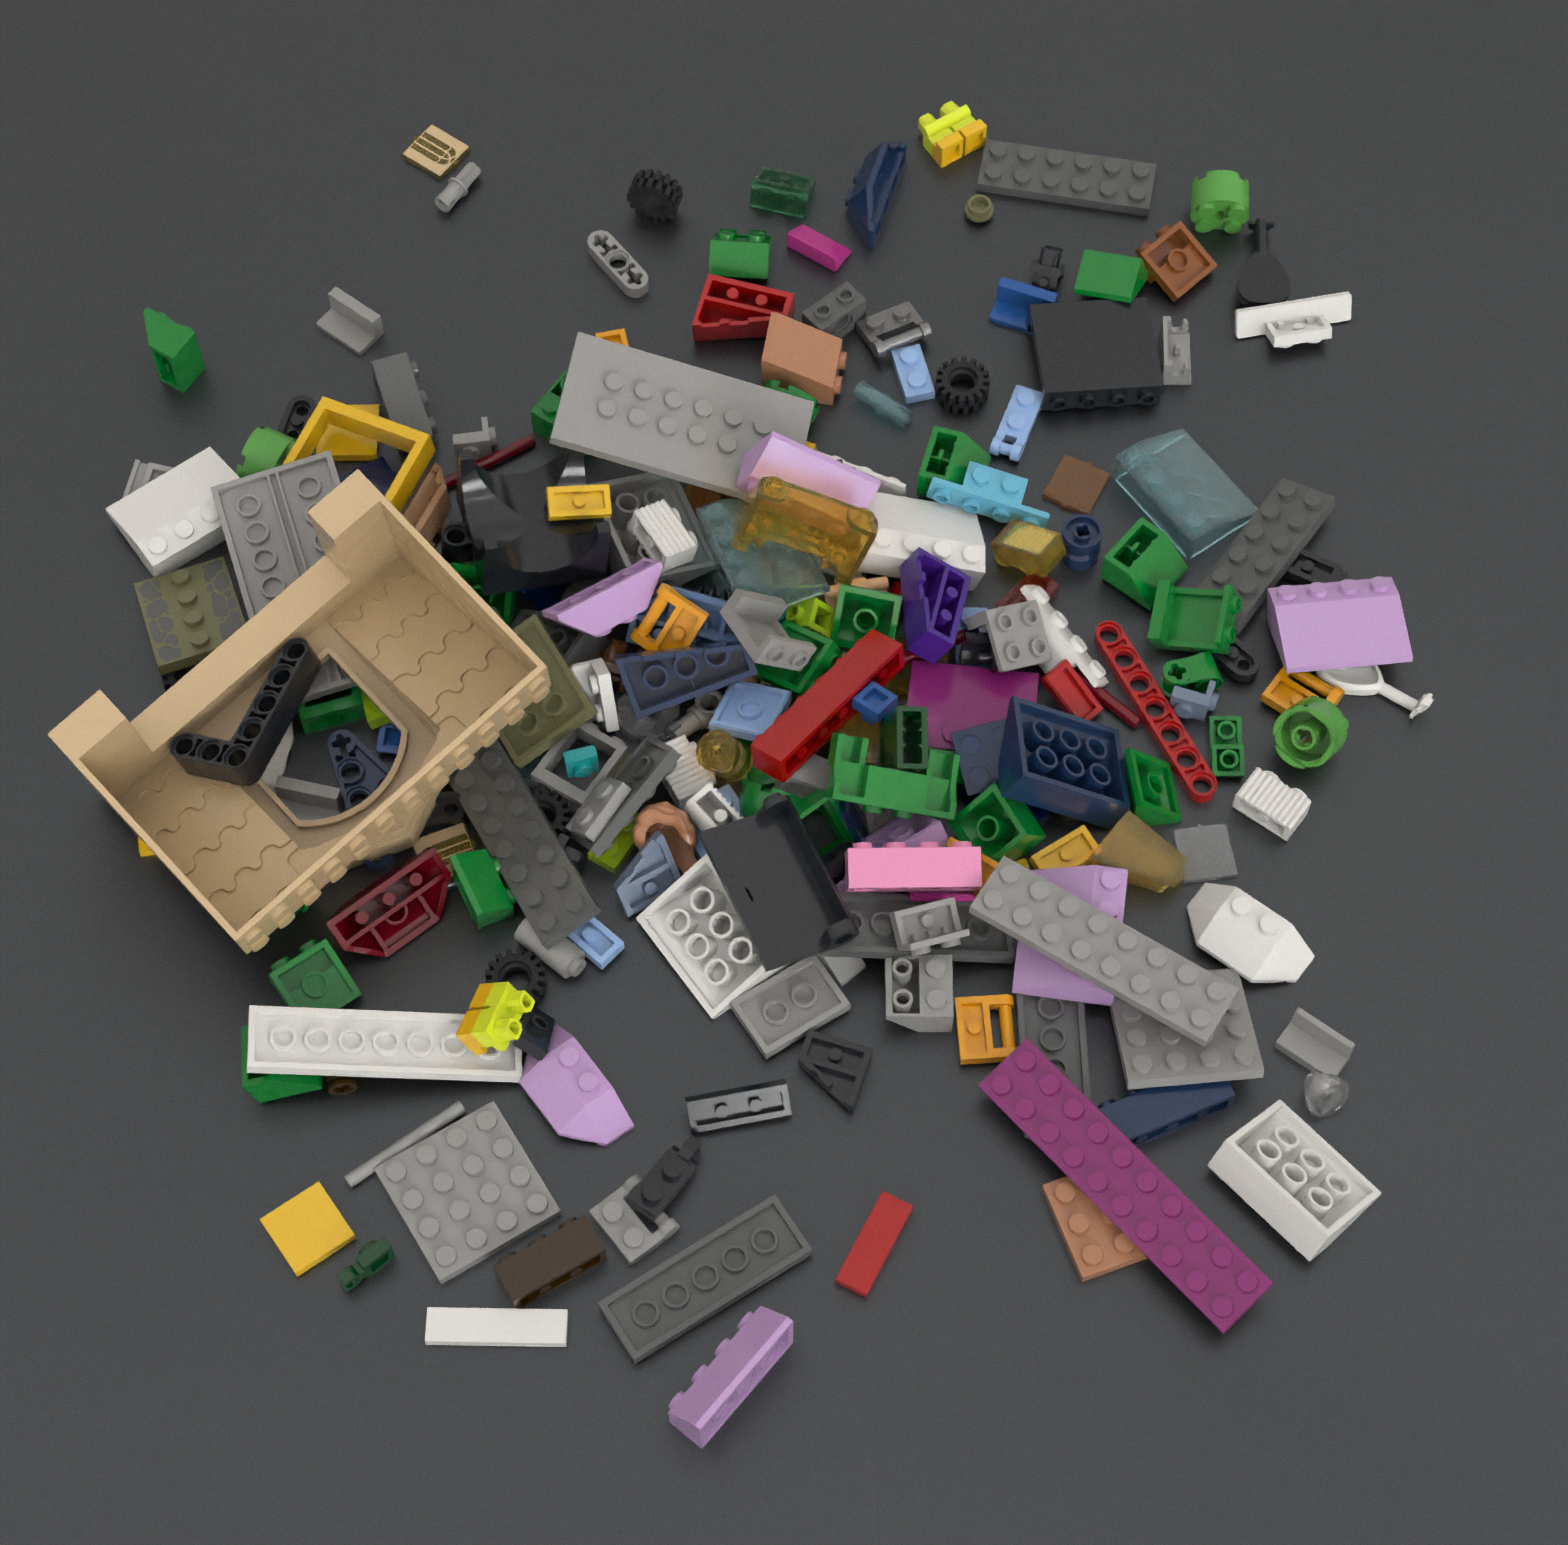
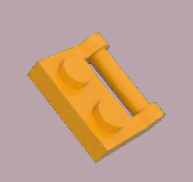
[629,583,710,651]
[1260,666,1345,714]
[954,994,1017,1065]

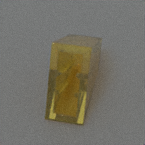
[1082,810,1189,893]

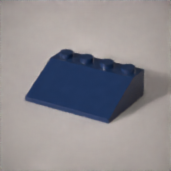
[998,696,1131,829]

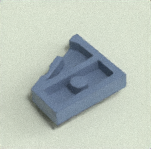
[612,830,681,917]

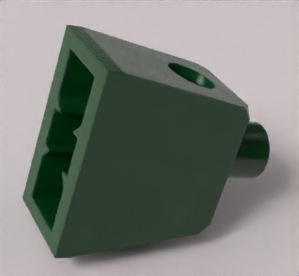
[880,706,928,769]

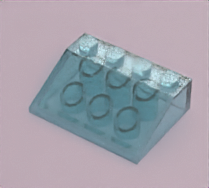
[1112,429,1258,560]
[696,498,830,606]

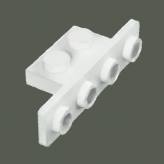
[1235,291,1352,348]
[1020,584,1109,688]

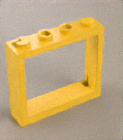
[282,396,436,513]

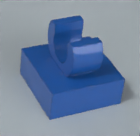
[852,681,898,726]

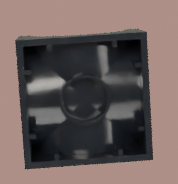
[456,448,611,596]

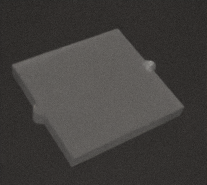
[1173,823,1238,884]

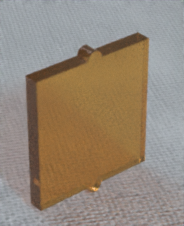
[1042,454,1111,515]

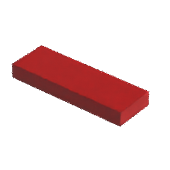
[835,1191,914,1298]

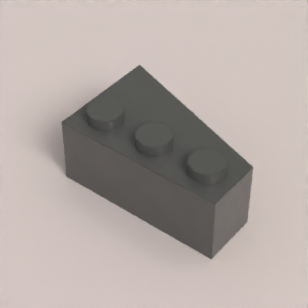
[371,352,438,454]

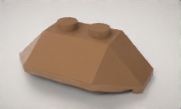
[401,463,452,548]

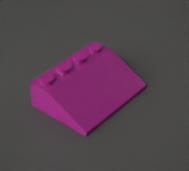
[907,660,1039,751]

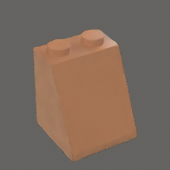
[761,312,847,405]

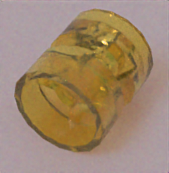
[696,730,753,782]

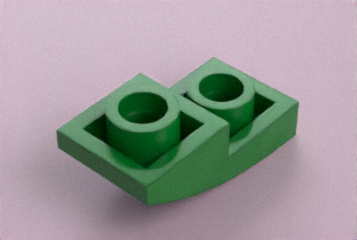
[1208,716,1245,777]

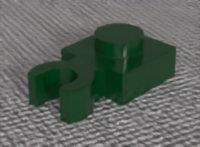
[336,1236,396,1292]

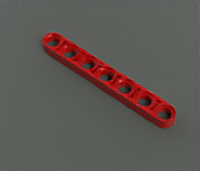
[1094,620,1217,803]

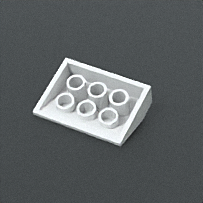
[105,447,240,577]
[855,492,985,591]
[636,853,790,1019]
[1207,1099,1382,1262]

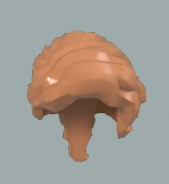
[632,801,698,874]

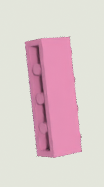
[844,841,982,892]

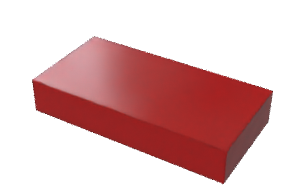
[1040,659,1104,721]

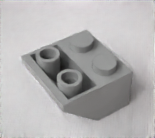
[885,955,954,1032]

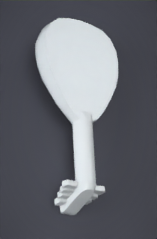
[1314,665,1434,719]

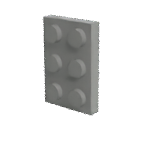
[730,956,851,1059]

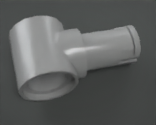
[667,690,723,739]

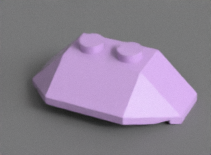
[542,558,663,637]
[519,1024,634,1147]

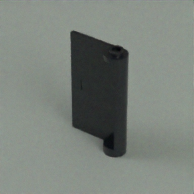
[698,793,859,972]

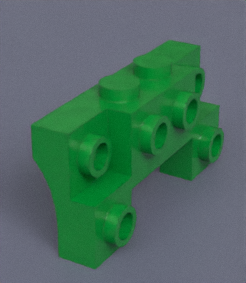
[826,733,961,820]

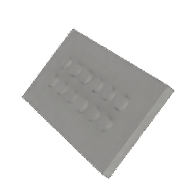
[549,332,815,513]
[210,450,357,703]

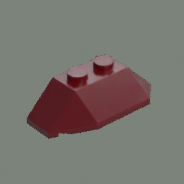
[325,847,452,958]

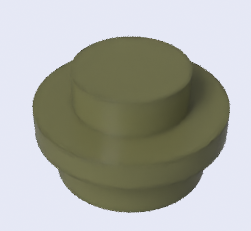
[965,194,994,223]

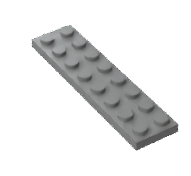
[969,856,1239,1047]

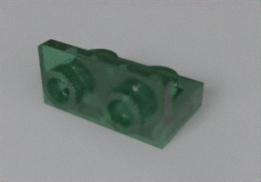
[749,166,817,218]

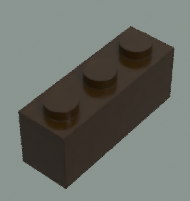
[493,1215,607,1309]

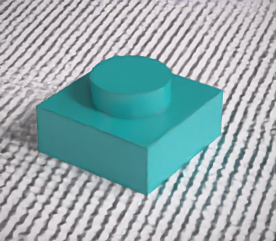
[563,745,599,778]

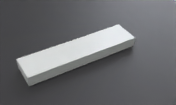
[425,1307,568,1347]

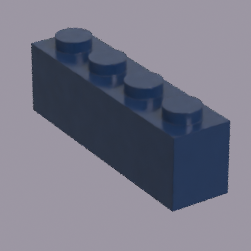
[1097,1081,1236,1147]

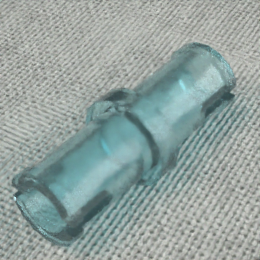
[853,379,913,428]

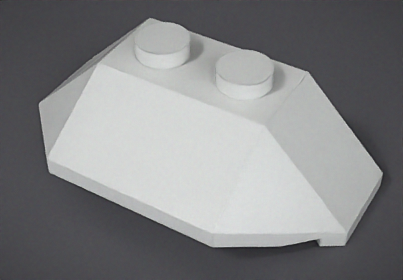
[1186,883,1315,983]

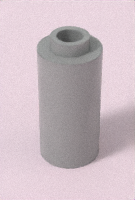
[514,918,586,979]

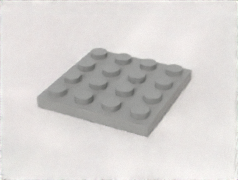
[1109,968,1264,1090]
[374,1100,562,1285]

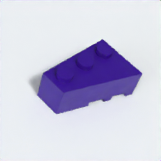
[899,547,971,665]

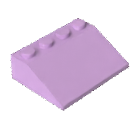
[1266,576,1413,673]
[1012,865,1128,1006]

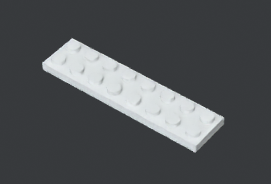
[246,1005,522,1083]

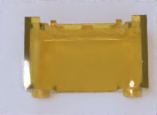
[731,476,878,585]

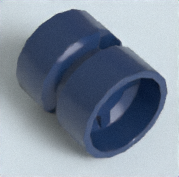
[1059,514,1103,571]

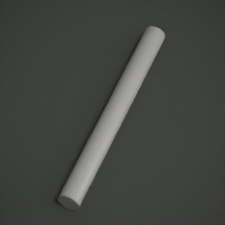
[343,1100,466,1188]

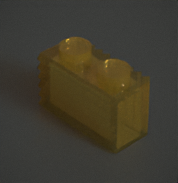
[990,518,1066,577]

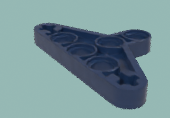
[327,729,394,873]

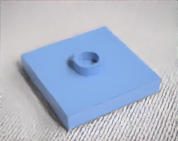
[709,680,793,741]

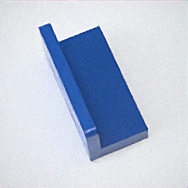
[989,276,1058,334]

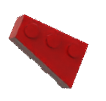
[691,273,796,342]

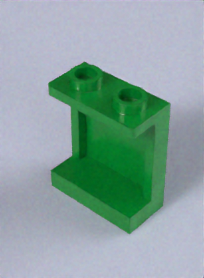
[1147,579,1241,654]

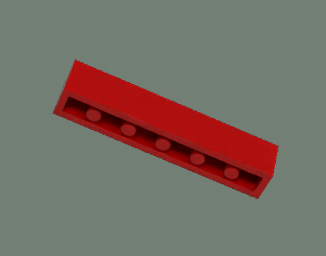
[751,629,904,783]

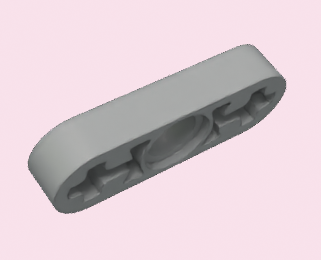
[587,230,649,298]

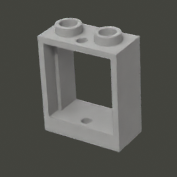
[531,721,628,813]

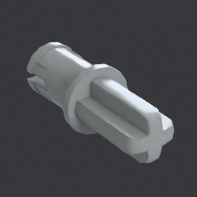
[434,162,481,212]

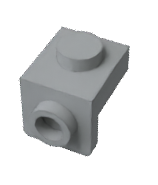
[452,416,497,462]

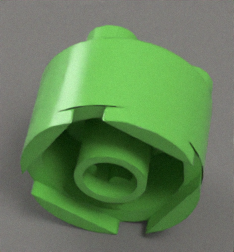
[1190,170,1249,234]
[236,425,296,478]
[1273,696,1349,769]

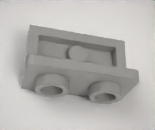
[889,897,970,956]

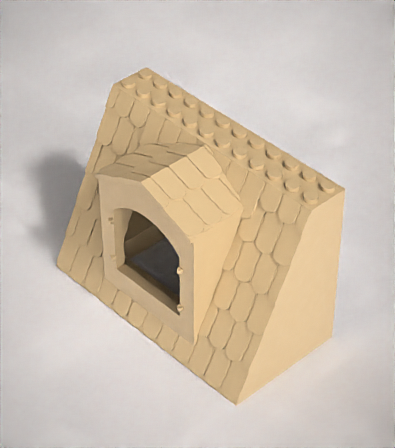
[47,469,551,954]

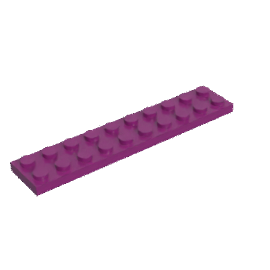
[978,1038,1274,1334]

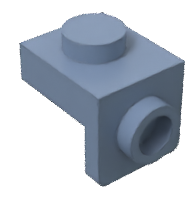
[1169,680,1219,722]

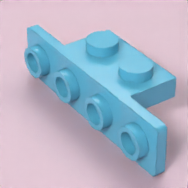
[926,461,1050,534]

